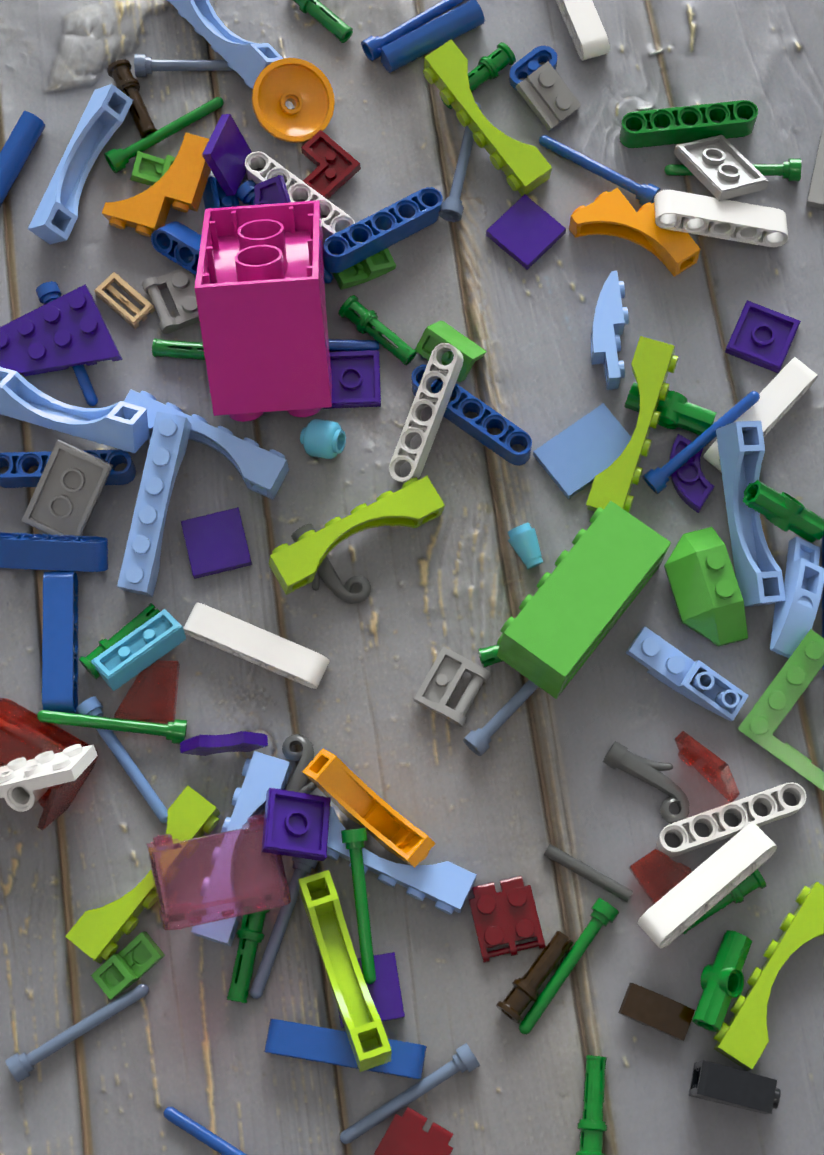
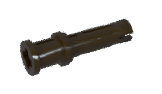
[107,59,157,139]
[496,931,573,1024]

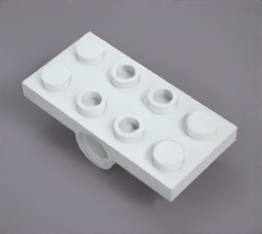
[0,744,98,812]

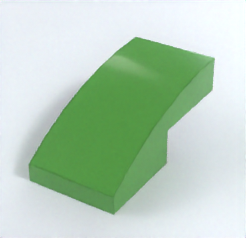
[130,151,176,186]
[333,248,396,290]
[91,931,165,1000]

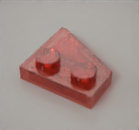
[114,660,180,723]
[674,731,740,802]
[629,849,693,904]

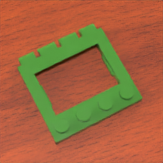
[738,629,824,791]

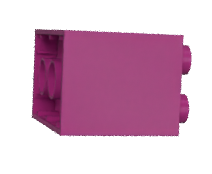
[195,200,332,422]

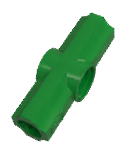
[624,382,717,435]
[742,480,824,543]
[692,930,752,1033]

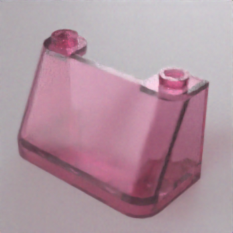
[146,814,291,930]

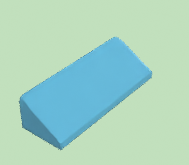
[91,609,186,691]

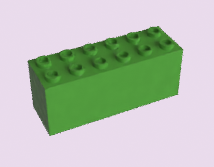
[497,501,671,699]

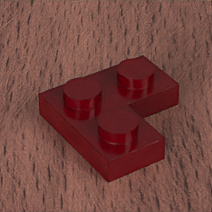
[301,130,361,199]

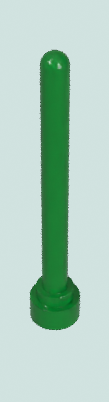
[104,97,224,173]
[664,158,801,181]
[37,710,187,744]
[341,828,376,985]
[519,898,619,1034]

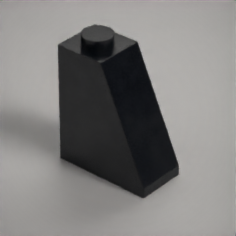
[689,1060,781,1114]

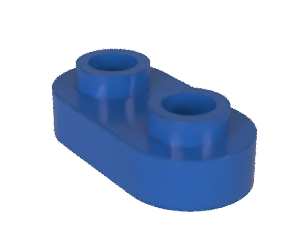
[509,46,557,90]

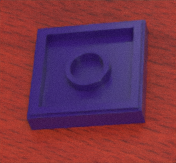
[202,114,252,196]
[486,194,566,270]
[725,300,801,373]
[323,350,381,409]
[181,507,252,579]
[261,788,331,861]
[338,952,405,1029]

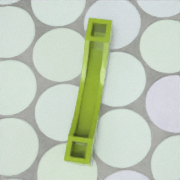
[423,39,552,196]
[586,336,679,513]
[269,476,445,595]
[65,785,220,963]
[298,870,392,1072]
[713,881,824,1071]

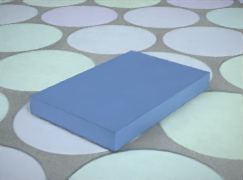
[533,403,631,499]

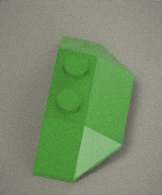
[664,527,748,647]

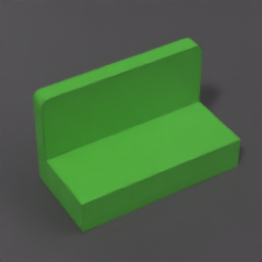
[415,320,486,382]

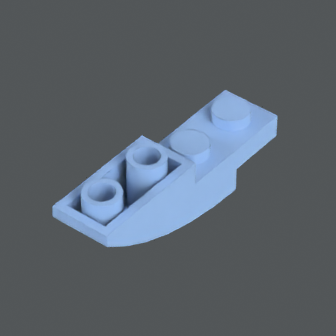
[590,271,629,390]
[770,536,824,658]
[626,627,749,721]

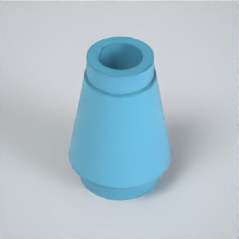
[507,523,543,569]

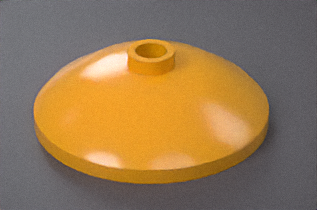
[252,58,335,143]

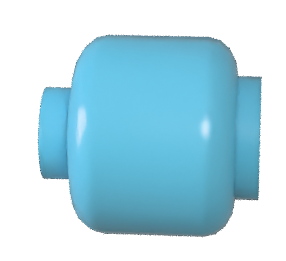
[300,419,346,459]

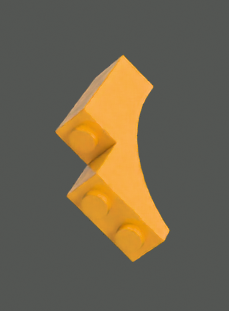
[102,132,211,237]
[569,187,701,277]
[302,749,436,868]

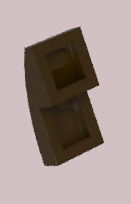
[618,983,695,1041]

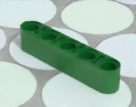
[619,100,758,148]

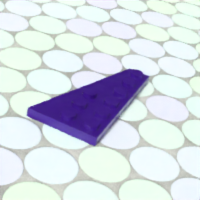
[0,284,123,377]

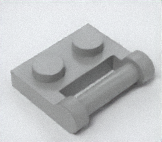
[142,267,199,334]
[414,647,491,727]

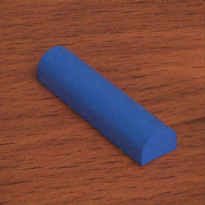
[380,0,485,73]
[0,110,45,207]

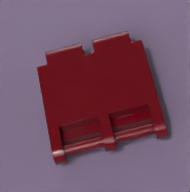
[469,876,546,963]
[374,1107,453,1155]

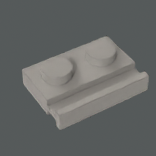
[515,61,581,132]

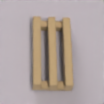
[94,272,155,329]

